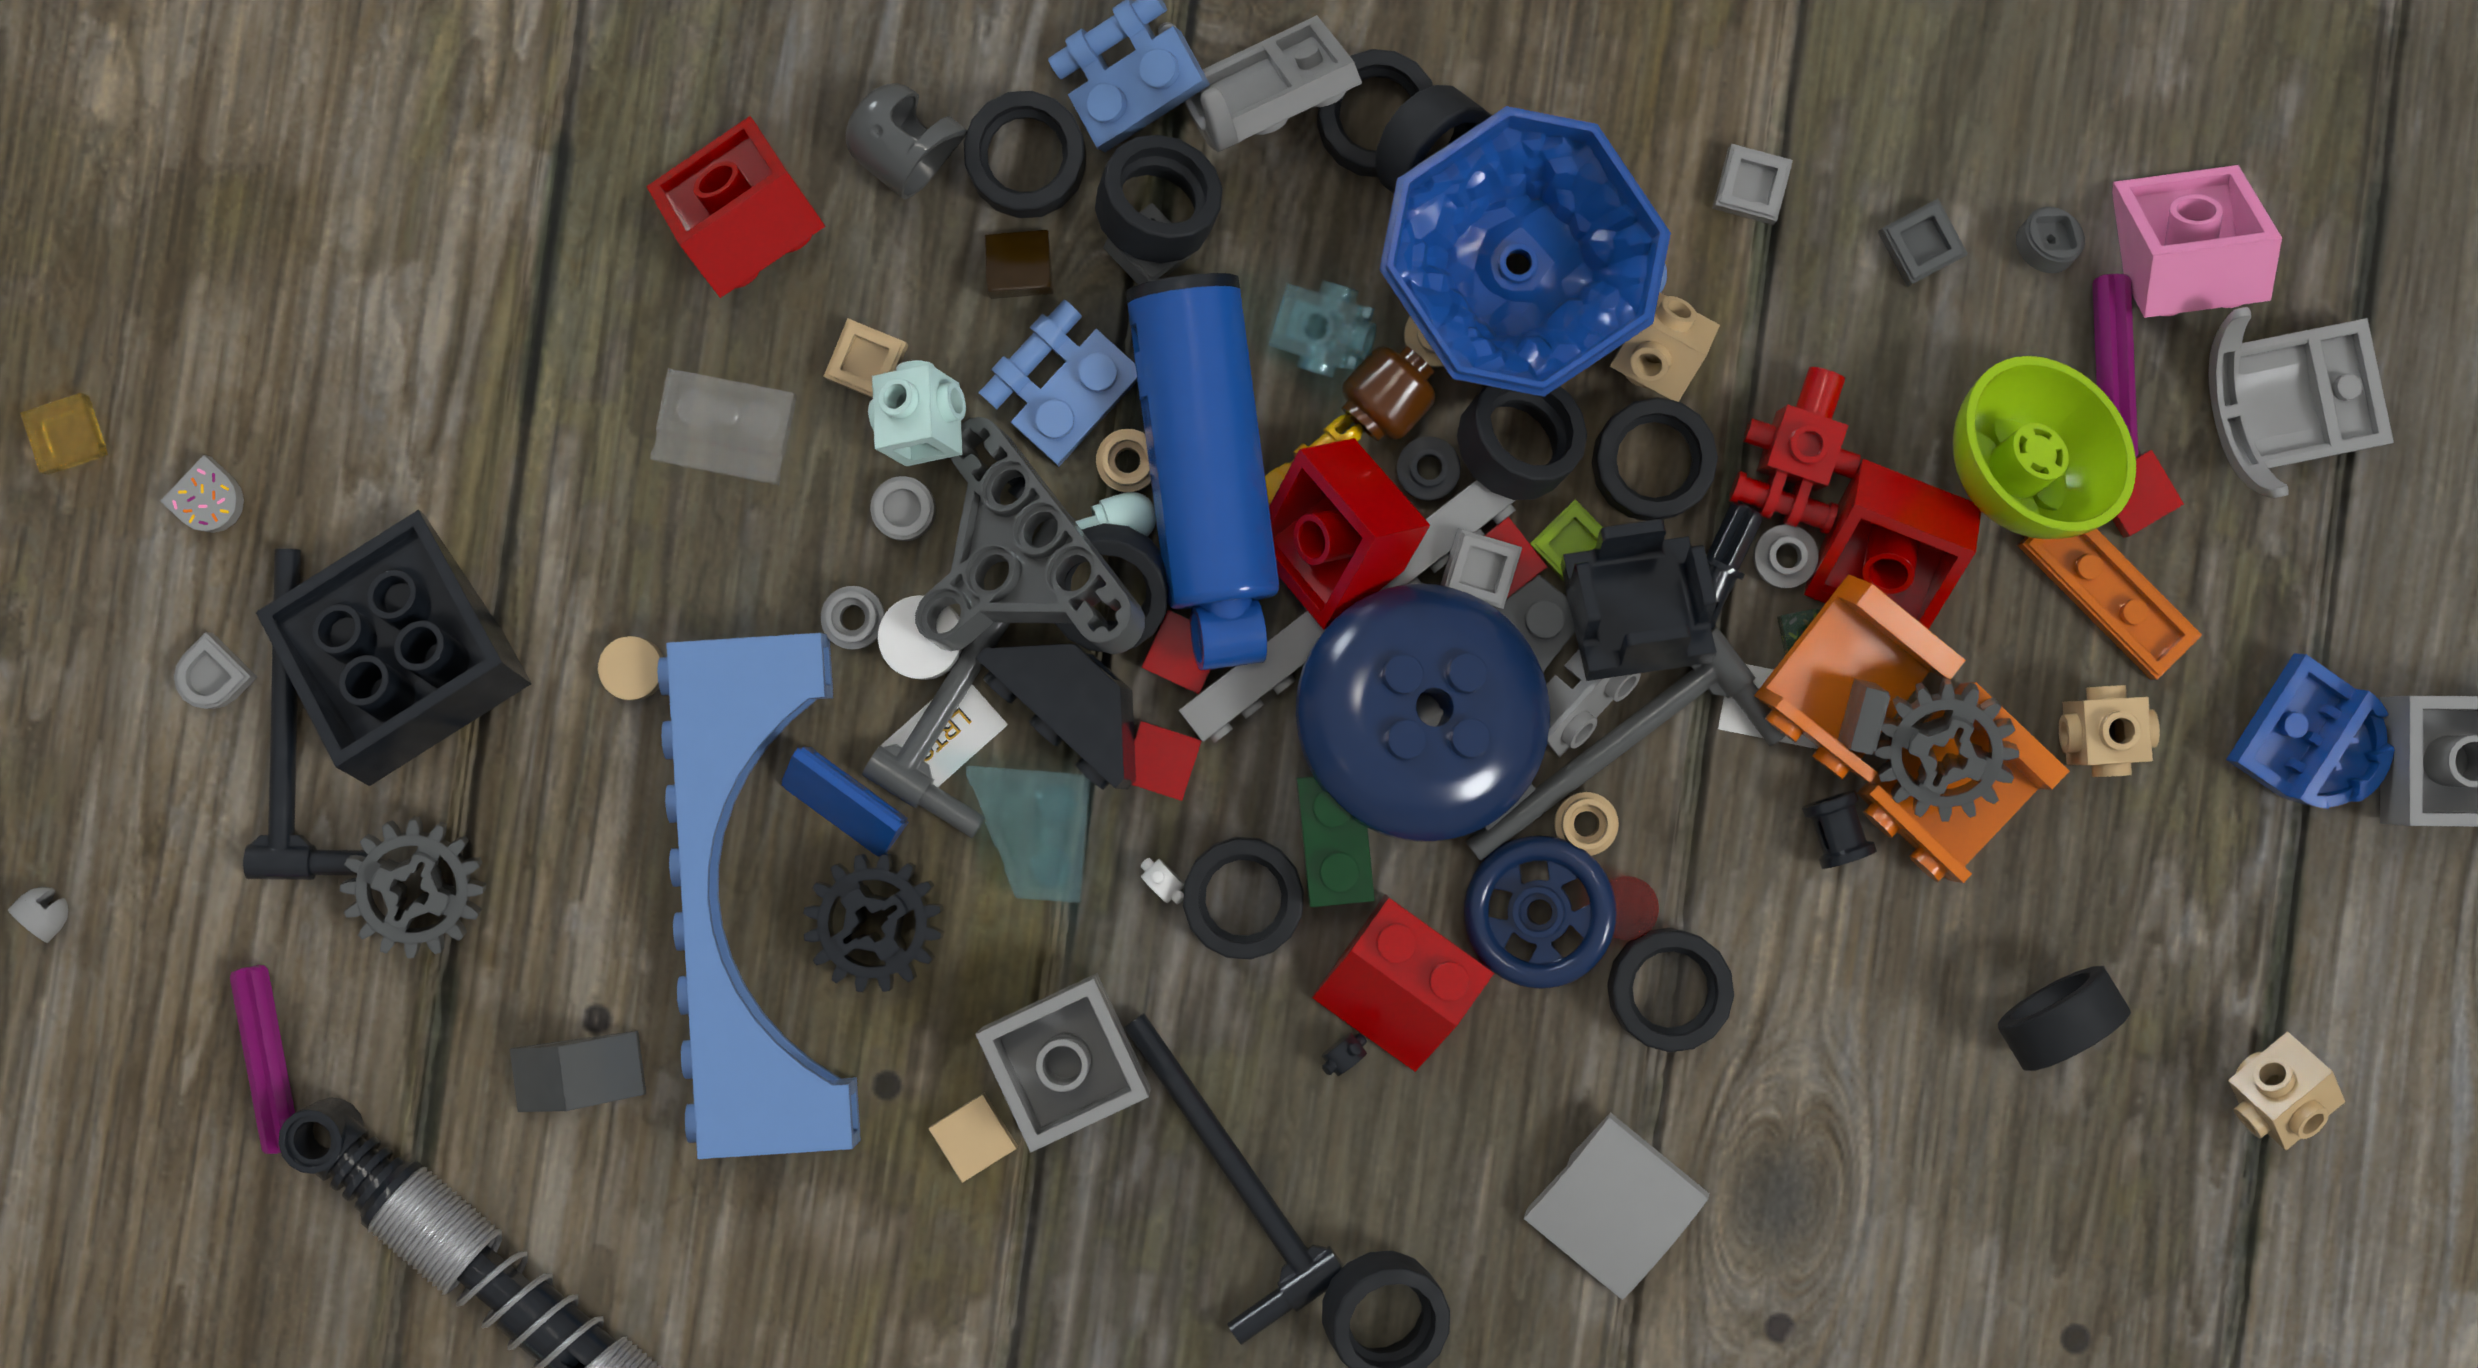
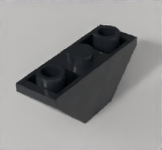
[976,644,1136,790]

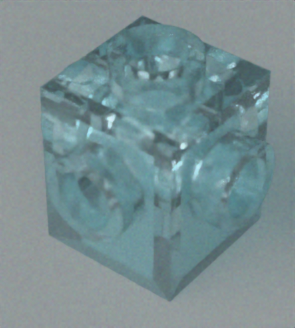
[1269,280,1377,377]

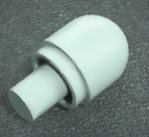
[1075,492,1156,537]

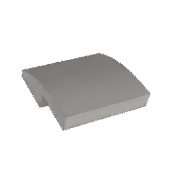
[1524,1112,1710,1300]

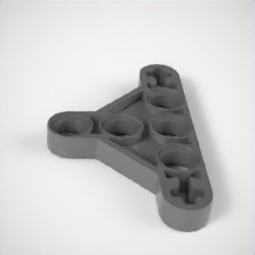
[915,417,1145,654]

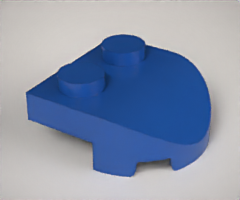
[2226,653,2394,809]

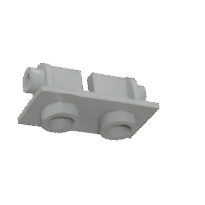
[1547,650,1641,758]

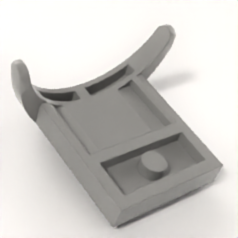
[1158,15,1362,152]
[2208,307,2394,498]

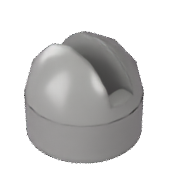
[8,886,68,943]

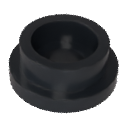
[1397,436,1461,501]

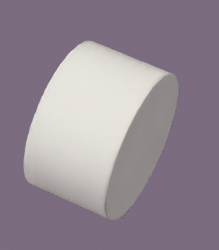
[878,595,965,680]

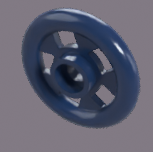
[1464,835,1617,989]

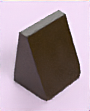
[985,230,1054,299]

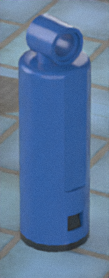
[1126,273,1279,670]

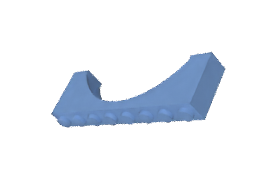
[658,633,861,1159]

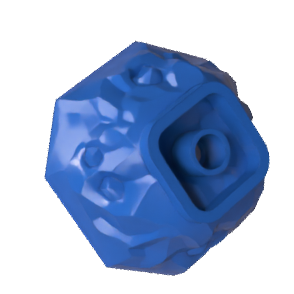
[1379,106,1671,397]

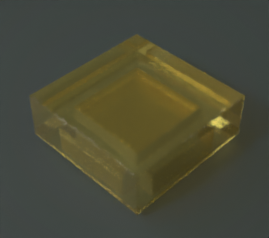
[20,393,108,475]

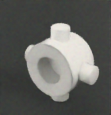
[1141,858,1184,904]

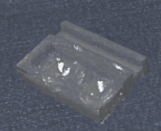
[650,368,797,485]

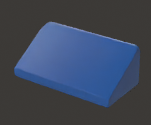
[782,747,909,857]

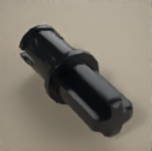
[1706,502,1762,630]

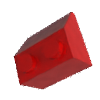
[646,116,826,298]
[1269,438,1430,630]
[1804,459,1981,630]
[1312,894,1495,1072]

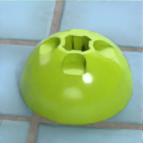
[1953,356,2136,539]

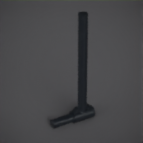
[243,549,368,880]
[1123,1013,1344,1345]

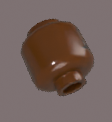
[1341,346,1436,442]

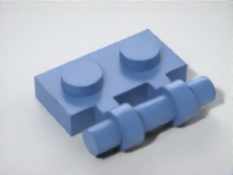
[1048,0,1210,152]
[978,299,1137,467]

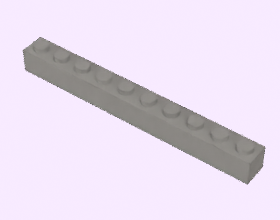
[1179,480,1516,743]

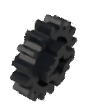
[803,853,944,992]

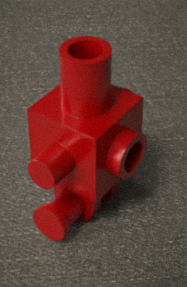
[1729,367,1861,534]

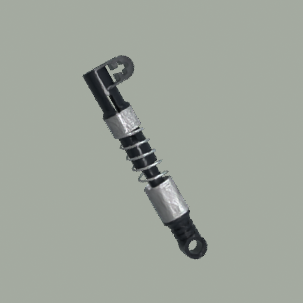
[278,1097,661,1368]

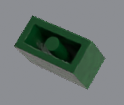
[1296,776,1375,907]

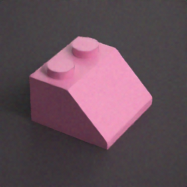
[2112,165,2282,318]

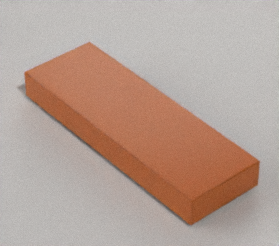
[2017,529,2202,680]

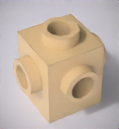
[1610,292,1720,402]
[2059,685,2160,777]
[2228,1031,2345,1150]

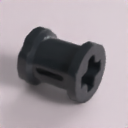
[1802,790,1877,869]

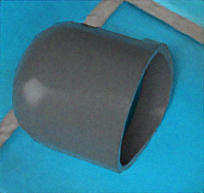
[846,83,968,200]

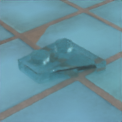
[966,765,1091,903]

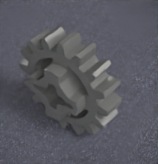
[1874,678,2019,822]
[340,816,486,958]

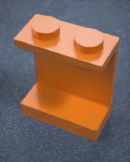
[1754,574,1966,783]
[1857,682,2070,883]

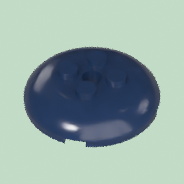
[1296,583,1550,842]

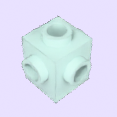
[868,360,966,466]

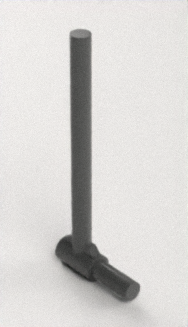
[862,516,1076,838]
[1465,627,1785,862]

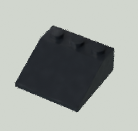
[256,510,532,786]

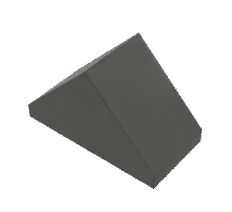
[510,1031,646,1112]

